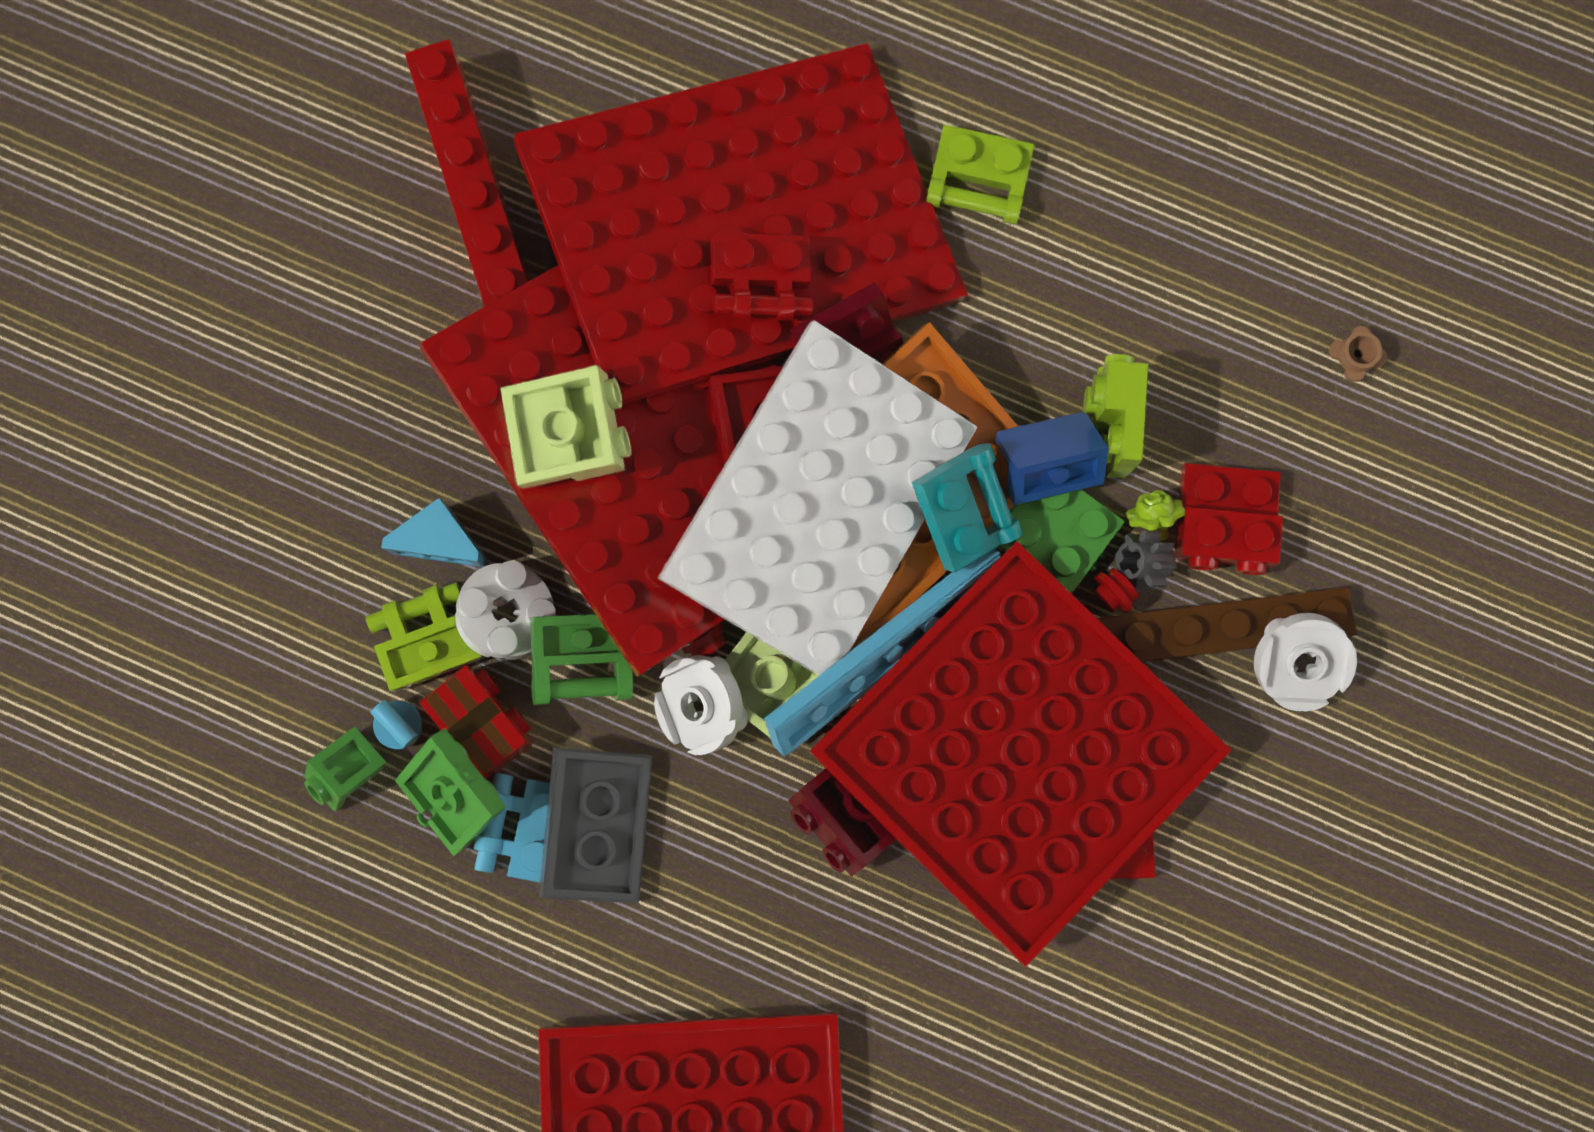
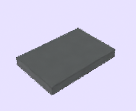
[539,747,653,904]

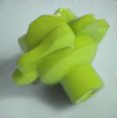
[1126,490,1185,542]

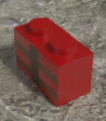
[419,665,534,780]

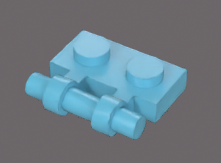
[474,772,550,883]

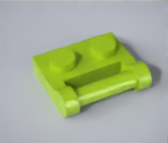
[926,124,1035,225]

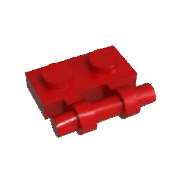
[710,232,813,321]

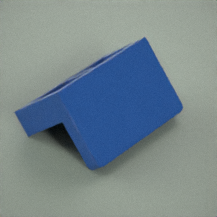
[996,412,1108,505]

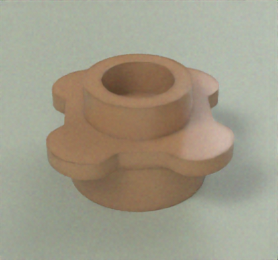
[1329,326,1387,382]

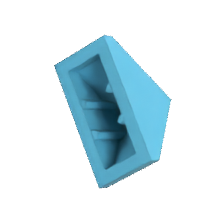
[381,498,487,567]

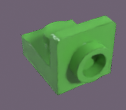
[304,727,386,812]

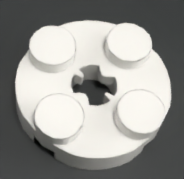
[455,561,556,660]
[1254,613,1357,711]
[654,655,748,755]

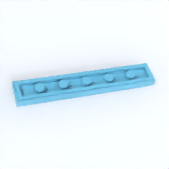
[764,548,1001,756]

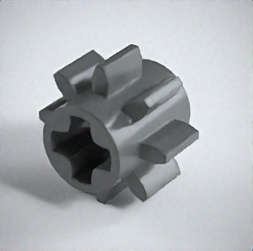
[1115,531,1177,590]

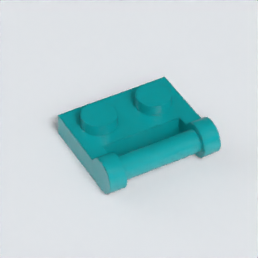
[911,443,1023,572]

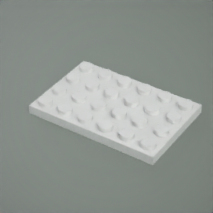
[658,320,977,676]

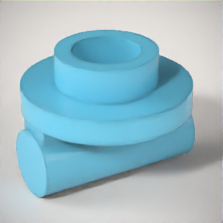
[371,700,423,749]

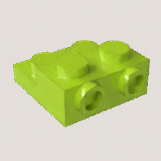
[1083,354,1148,479]

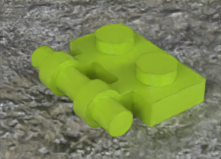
[366,582,485,693]

